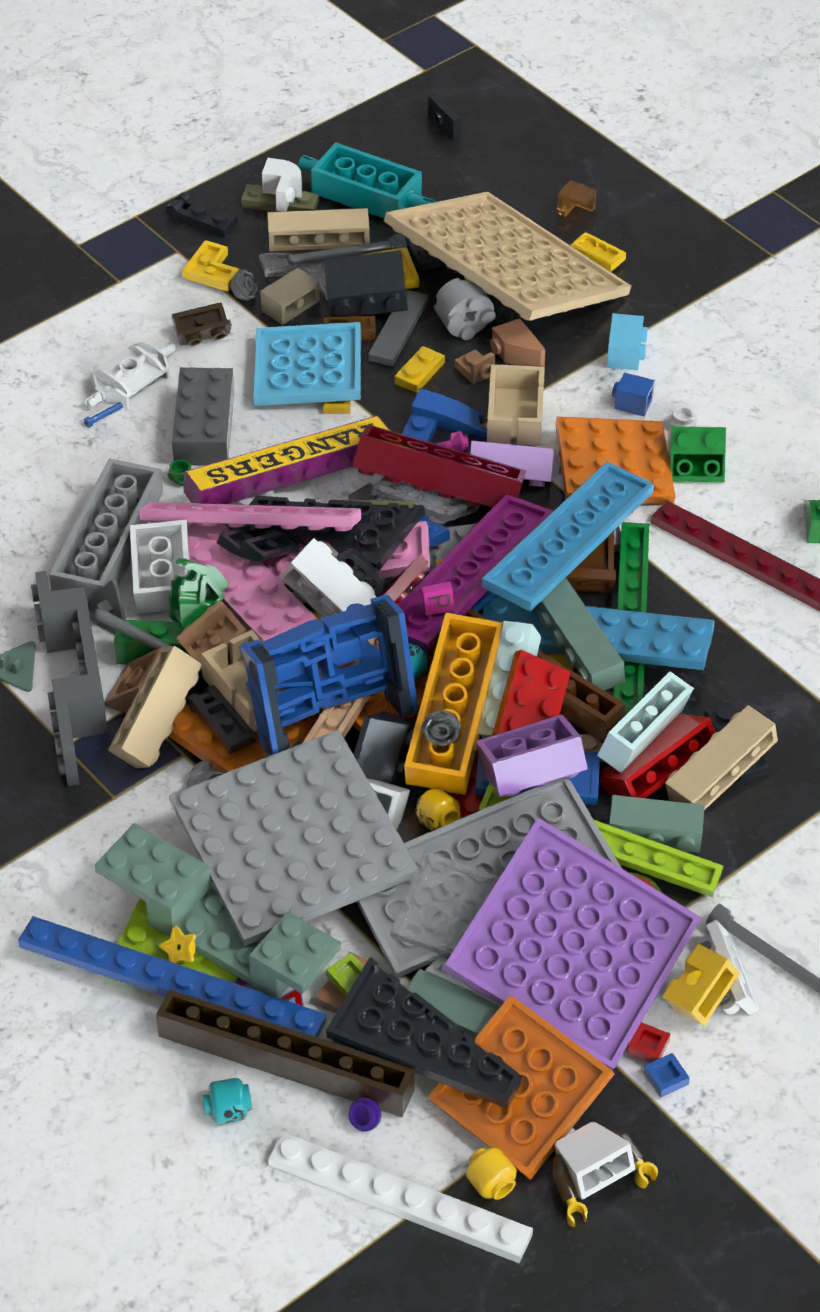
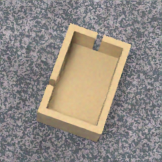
[487,364,544,446]
[201,630,290,732]

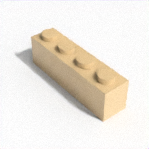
[268,208,370,251]
[108,646,202,769]
[665,705,778,810]

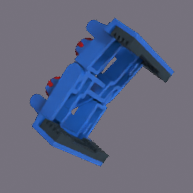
[239,594,419,756]

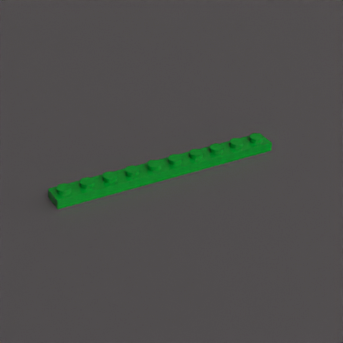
[613,522,650,715]

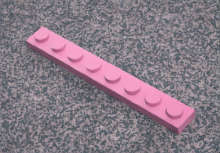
[139,502,361,531]

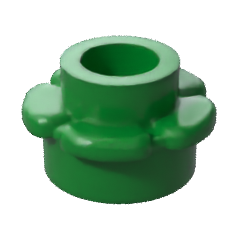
[167,459,191,484]

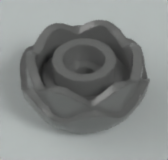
[231,269,257,301]
[422,710,461,746]

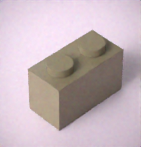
[260,268,320,325]

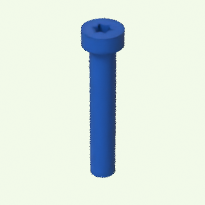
[83,402,123,428]

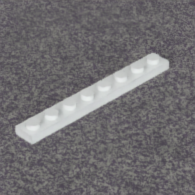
[268,1132,533,1263]

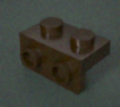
[171,302,232,346]

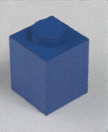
[612,372,655,417]

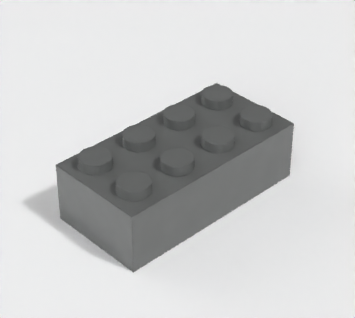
[172,367,235,466]

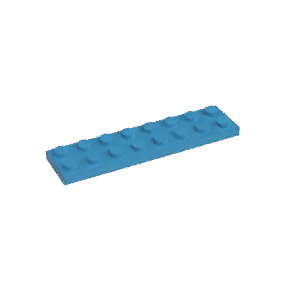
[481,462,654,611]
[482,597,714,670]

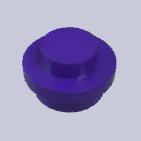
[348,1097,381,1132]

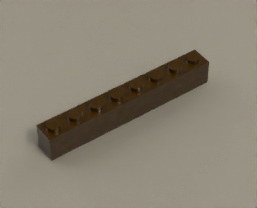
[156,989,415,1118]

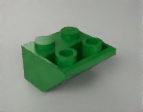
[668,426,726,482]

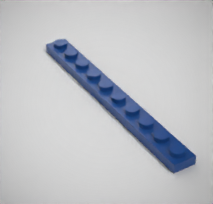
[18,916,326,1037]

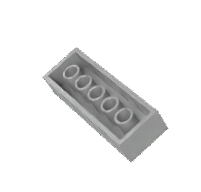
[49,458,163,603]

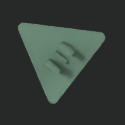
[0,641,36,692]

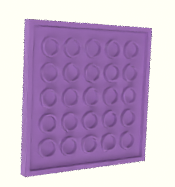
[443,818,702,1071]

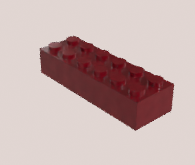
[352,424,526,508]

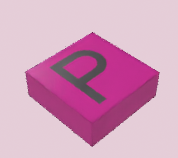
[421,581,454,616]

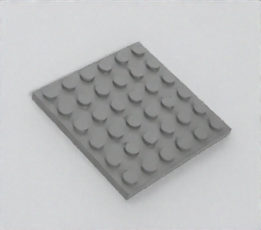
[169,730,419,947]

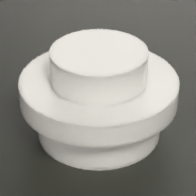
[670,406,697,427]

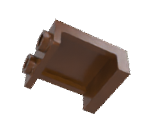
[566,530,616,593]

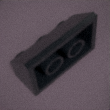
[324,250,408,319]

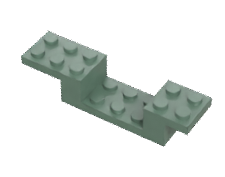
[95,823,341,998]

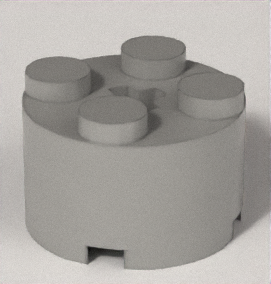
[434,278,496,340]

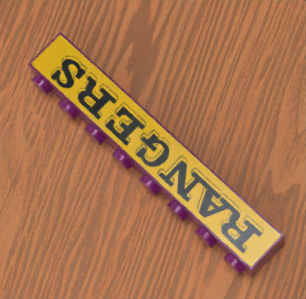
[183,415,391,504]

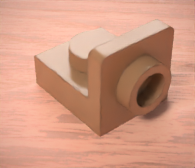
[455,349,495,384]

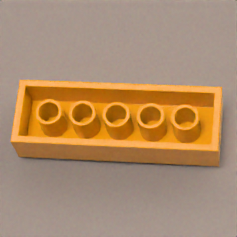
[404,613,503,795]

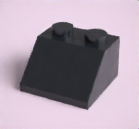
[354,711,416,783]

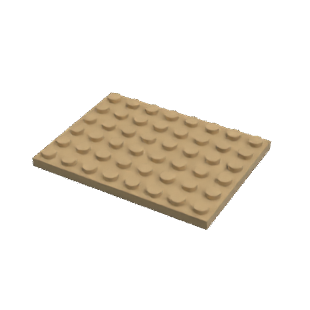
[384,192,631,320]

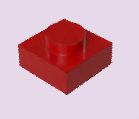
[627,1022,671,1063]

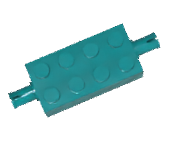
[298,142,436,219]

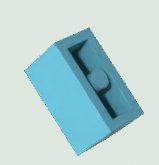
[607,313,648,371]

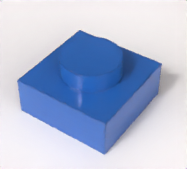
[643,1053,690,1098]

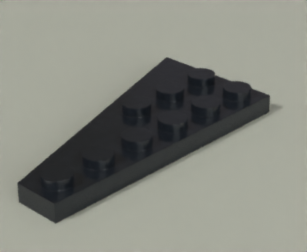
[326,957,522,1109]

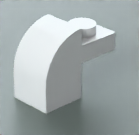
[262,158,302,212]

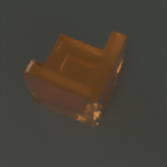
[557,180,597,216]

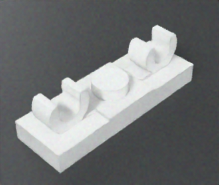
[697,920,759,1015]

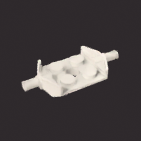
[84,342,176,409]

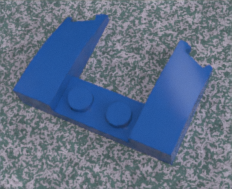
[402,389,487,442]

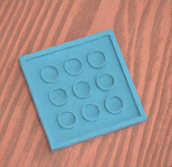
[253,322,361,406]

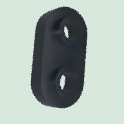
[335,549,386,597]

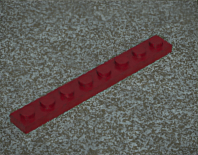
[651,500,820,611]

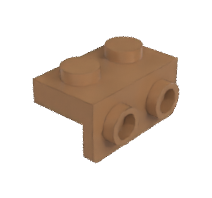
[176,601,248,669]

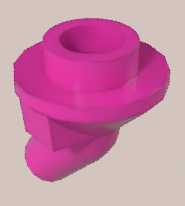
[436,431,469,452]

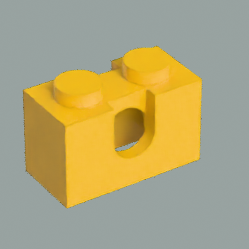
[662,944,740,1026]

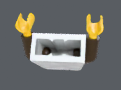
[552,1122,658,1227]

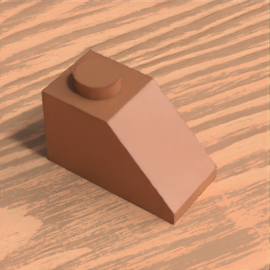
[490,318,545,367]

